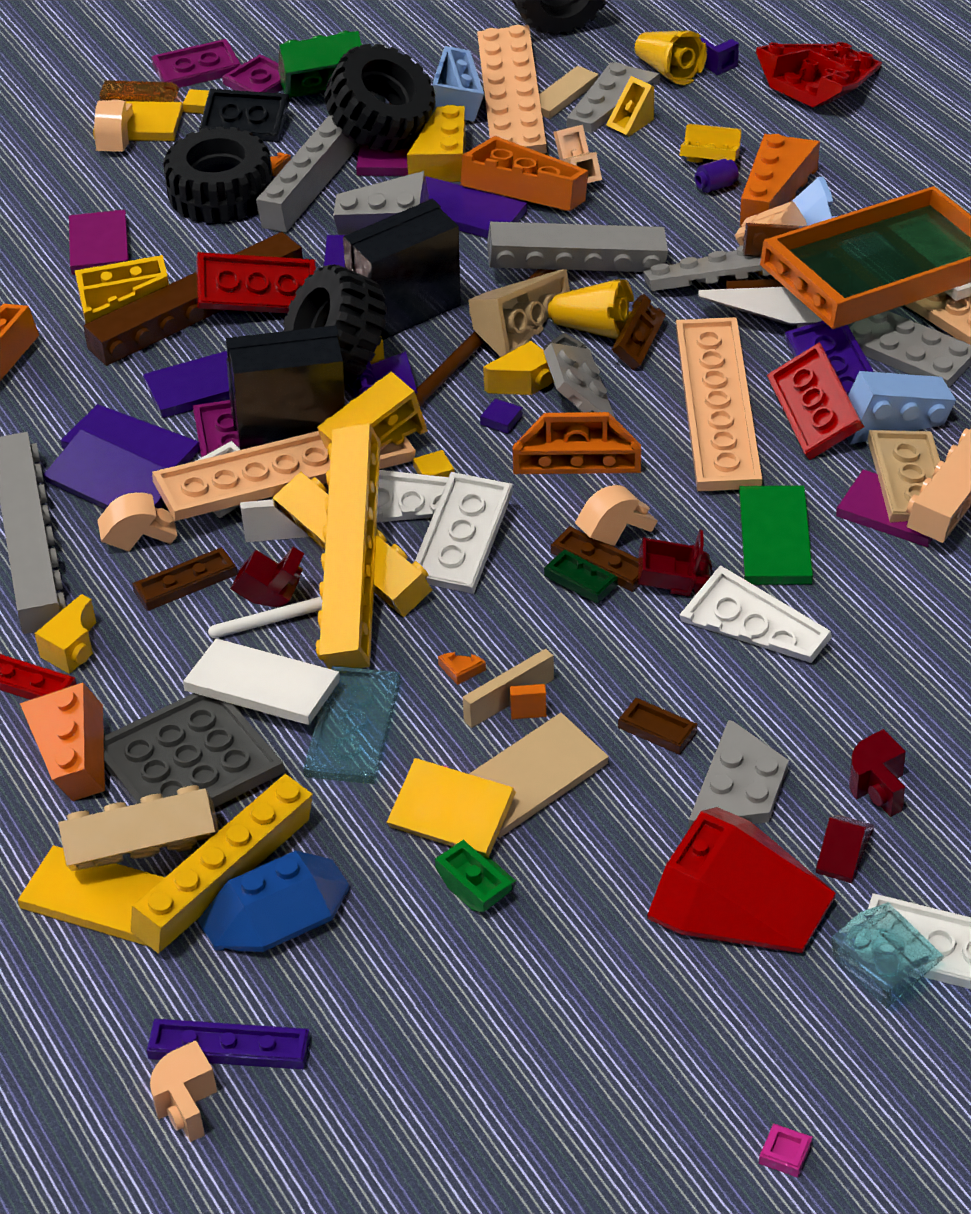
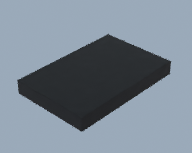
[199,89,290,142]

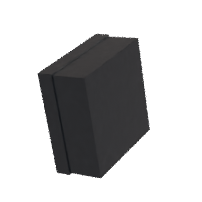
[343,199,461,340]
[226,325,345,450]

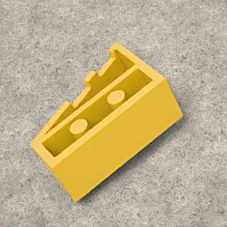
[407,105,466,182]
[75,255,169,324]

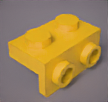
[680,123,742,162]

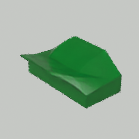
[435,839,516,912]

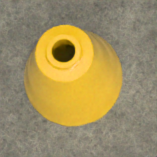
[635,30,707,85]
[548,279,634,340]

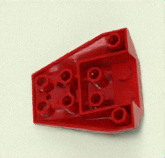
[756,42,882,107]
[647,807,836,953]

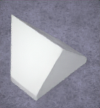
[240,499,309,542]

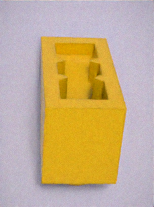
[34,594,96,674]

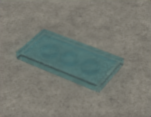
[303,666,401,784]

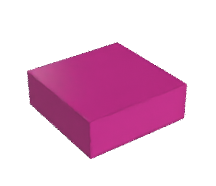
[759,1123,812,1178]

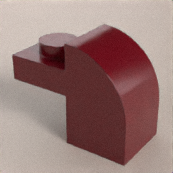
[230,546,305,607]
[849,729,906,817]

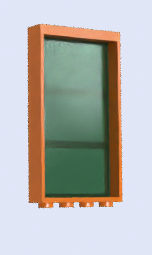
[760,186,971,329]

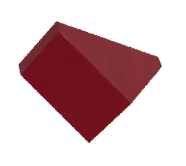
[816,815,874,883]

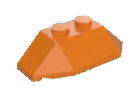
[512,412,641,474]

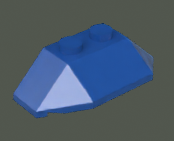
[198,851,350,952]

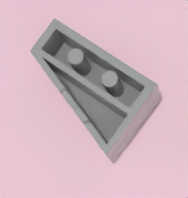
[333,171,429,235]

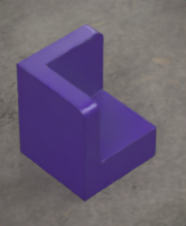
[701,38,739,76]

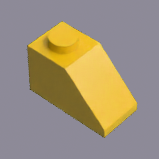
[483,341,554,395]

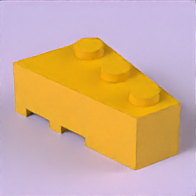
[317,371,428,450]

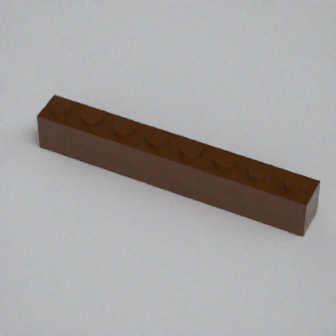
[83,232,303,366]

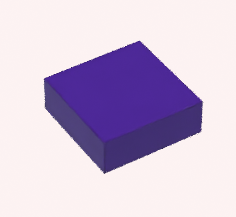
[480,398,523,434]

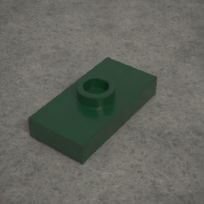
[544,549,618,604]

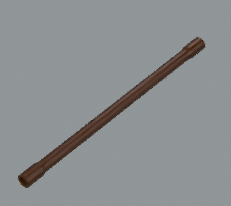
[415,269,557,408]

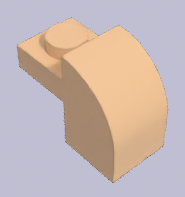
[94,100,133,152]
[554,125,602,184]
[575,485,658,546]
[97,492,178,552]
[150,1040,217,1142]

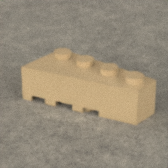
[58,785,219,871]

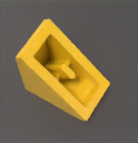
[606,76,654,136]

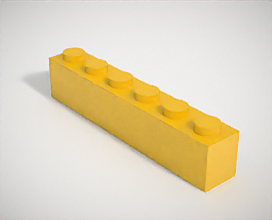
[272,472,432,618]
[130,774,313,954]

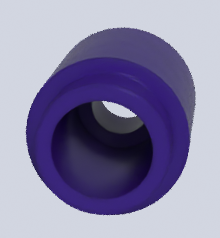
[694,158,739,193]

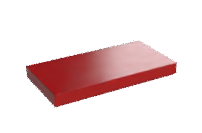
[196,252,316,314]
[767,342,864,460]

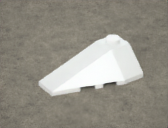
[699,287,822,328]

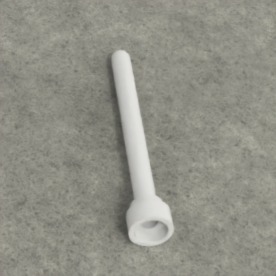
[208,596,322,638]

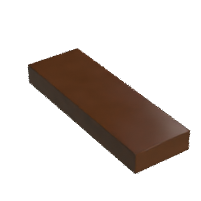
[551,526,640,592]
[132,547,237,611]

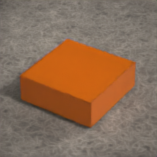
[510,684,547,719]

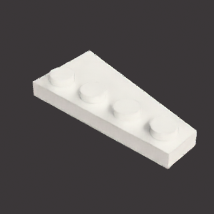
[377,470,449,522]
[679,565,832,663]

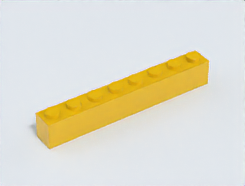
[316,423,381,671]

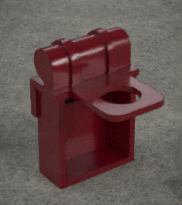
[638,529,712,597]

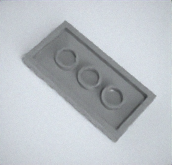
[850,311,971,388]

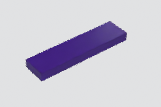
[146,1019,310,1070]

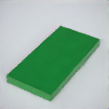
[739,485,813,585]

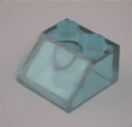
[831,902,944,1009]

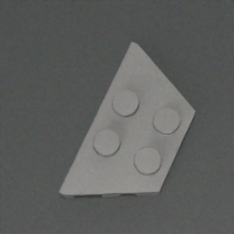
[543,343,615,418]
[688,720,789,829]

